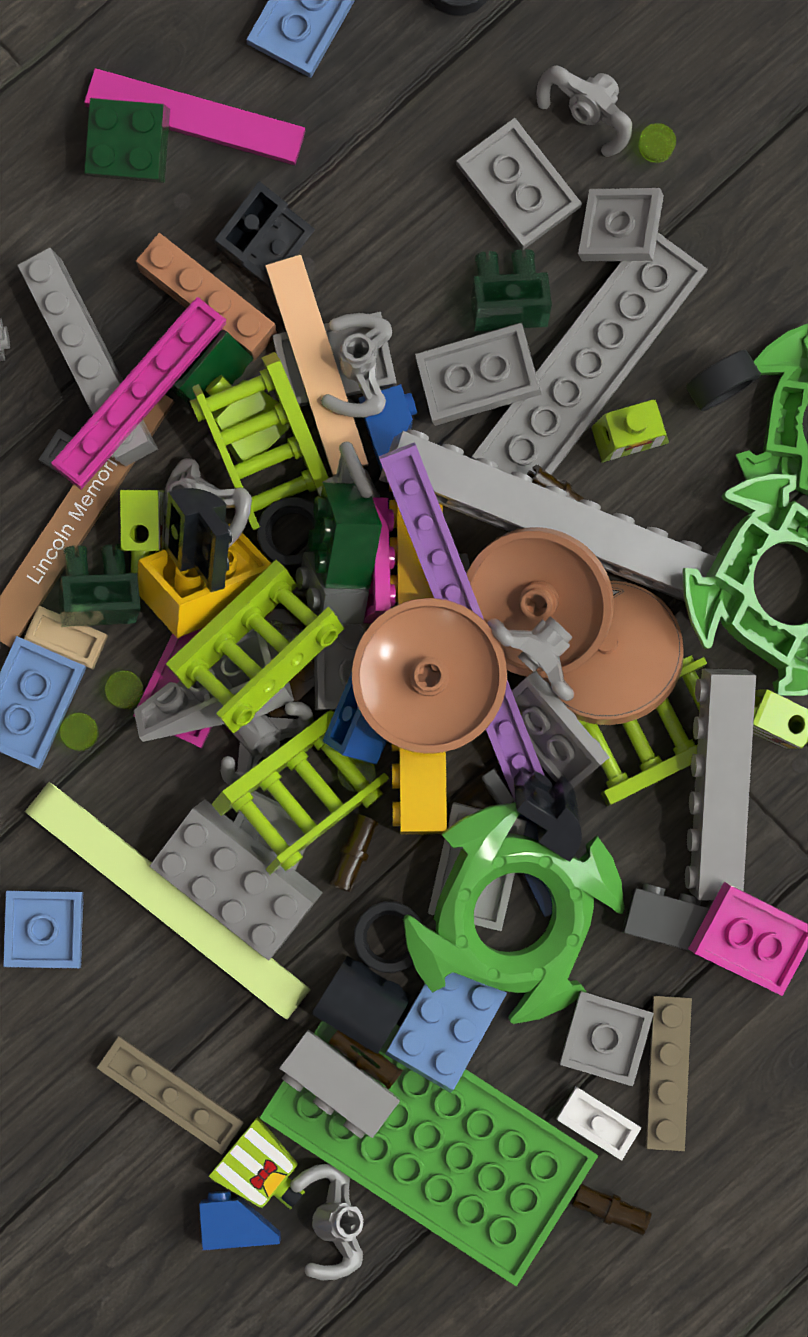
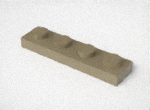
[645,996,692,1151]
[97,1036,244,1155]

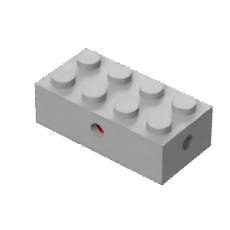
[150,799,323,961]

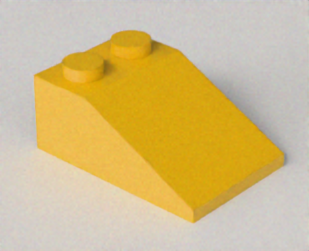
[137,524,271,638]

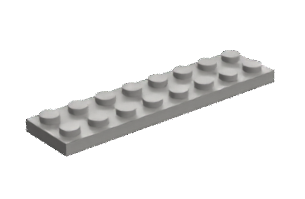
[471,233,708,475]

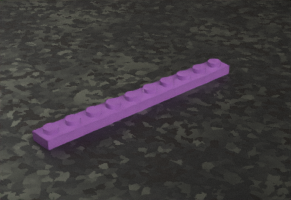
[379,442,545,802]

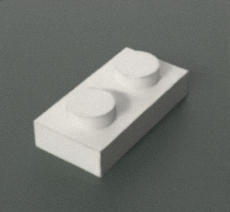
[556,1086,641,1161]

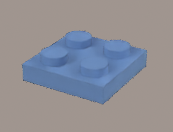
[3,891,83,968]

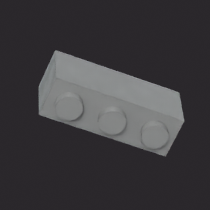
[280,1029,400,1139]

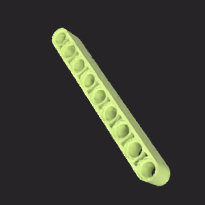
[25,782,311,1020]

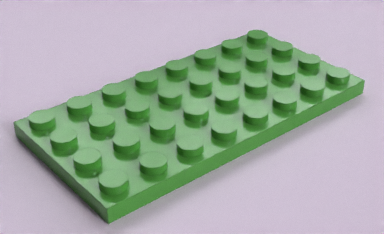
[260,1021,598,1286]

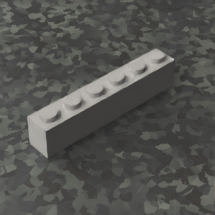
[18,248,158,466]
[685,669,756,900]

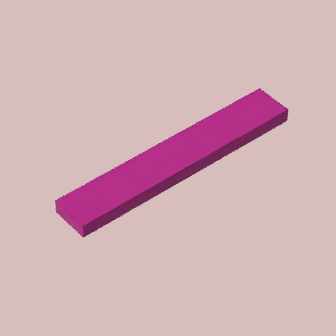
[84,68,306,165]
[51,297,226,490]

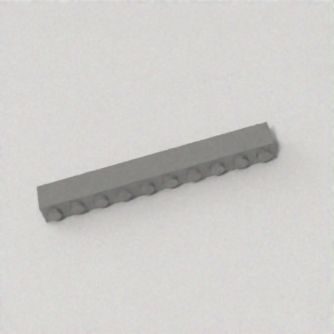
[379,430,718,602]

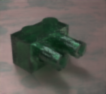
[471,249,552,331]
[58,544,141,627]

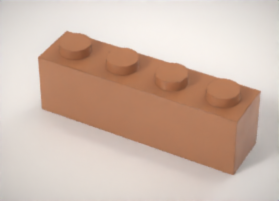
[136,233,277,362]

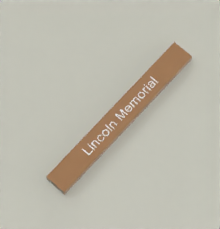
[0,395,174,648]

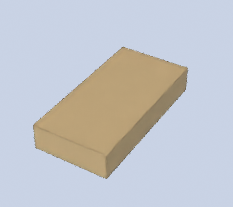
[24,606,108,670]

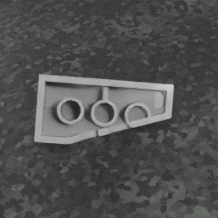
[134,629,294,742]

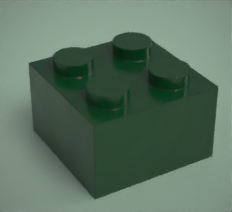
[85,98,170,183]
[308,482,382,589]

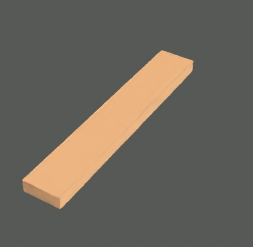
[266,255,368,476]

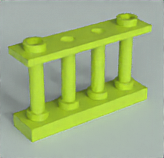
[190,352,329,530]
[166,560,344,734]
[577,655,707,807]
[212,709,389,875]

